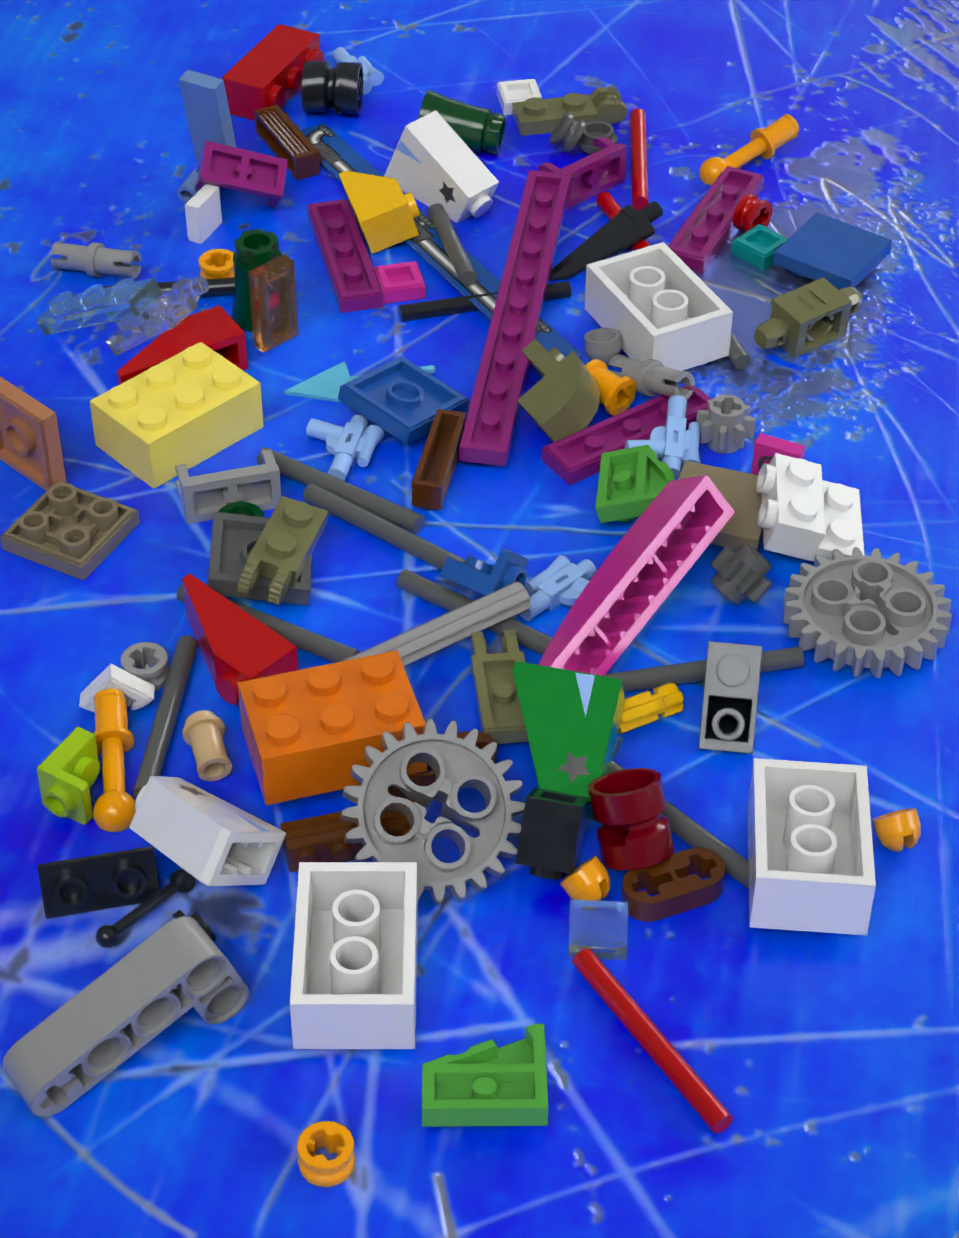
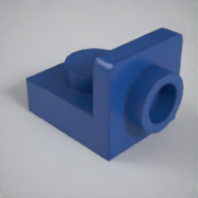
[439,548,528,595]

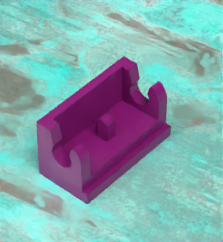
[537,136,627,210]
[194,141,288,208]

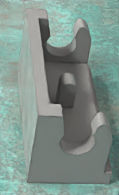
[175,449,281,524]

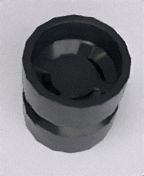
[302,60,364,115]

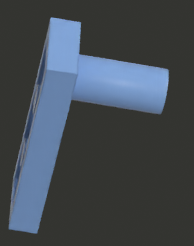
[177,69,237,204]

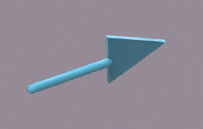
[284,361,436,403]

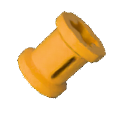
[585,359,637,416]

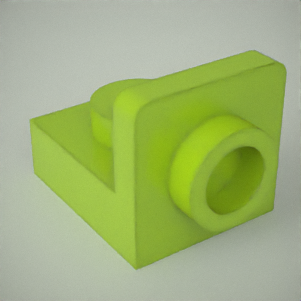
[37,726,100,825]

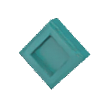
[731,224,788,271]

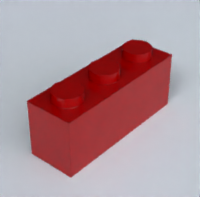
[221,24,324,121]

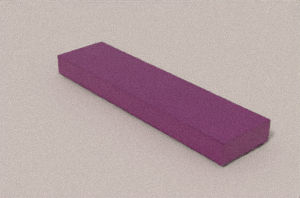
[668,166,764,273]
[307,199,384,313]
[542,384,712,485]

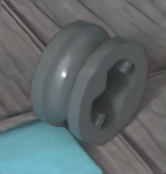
[549,111,586,153]

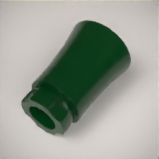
[418,89,506,154]
[231,229,292,333]

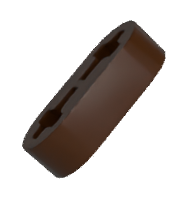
[621,847,726,922]

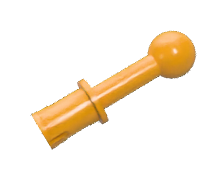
[699,114,799,186]
[93,689,136,832]

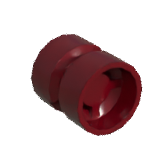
[589,768,674,870]

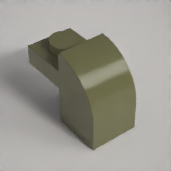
[517,339,600,442]

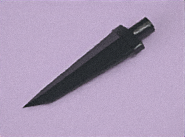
[549,201,663,281]

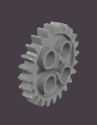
[783,547,952,678]
[340,719,525,906]

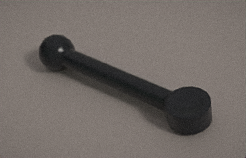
[95,869,195,948]

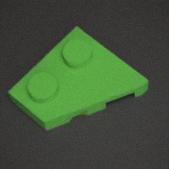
[595,445,675,524]
[422,1024,548,1127]

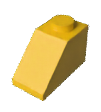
[339,171,420,254]

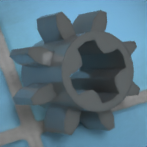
[711,542,773,605]

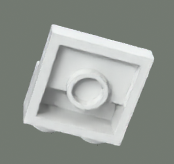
[756,453,865,562]

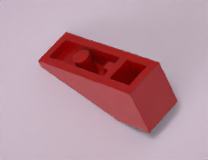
[117,305,248,385]
[182,573,298,707]

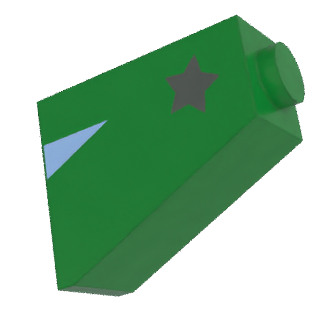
[512,661,625,820]

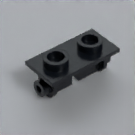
[37,846,160,919]

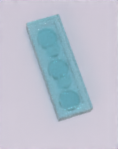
[36,278,162,335]

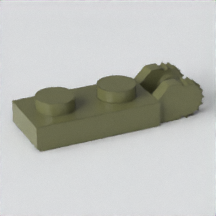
[512,86,628,136]
[237,496,329,605]
[470,629,529,744]

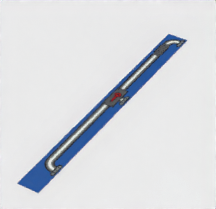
[300,123,581,357]

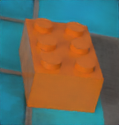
[237,650,427,806]

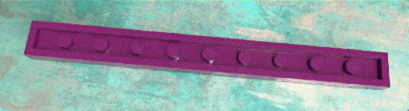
[459,170,571,466]

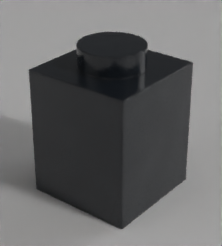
[515,788,590,879]

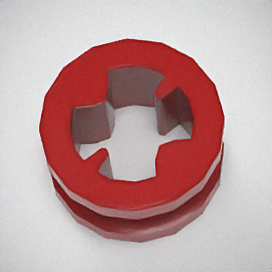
[732,194,773,232]

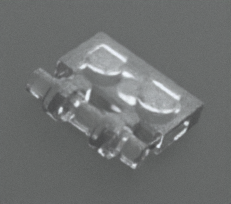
[105,276,209,356]

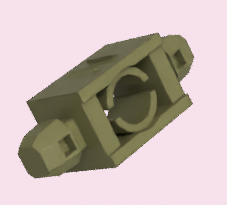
[754,277,863,358]

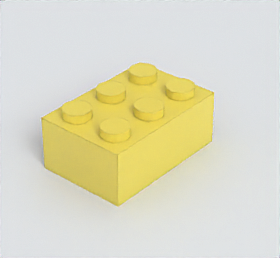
[89,342,264,489]

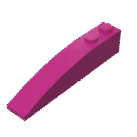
[538,475,735,676]

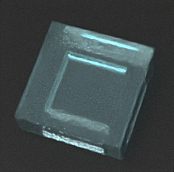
[568,899,628,960]

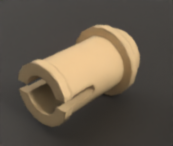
[182,710,232,781]

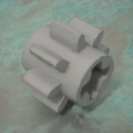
[696,395,756,454]

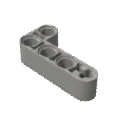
[2,916,249,1117]

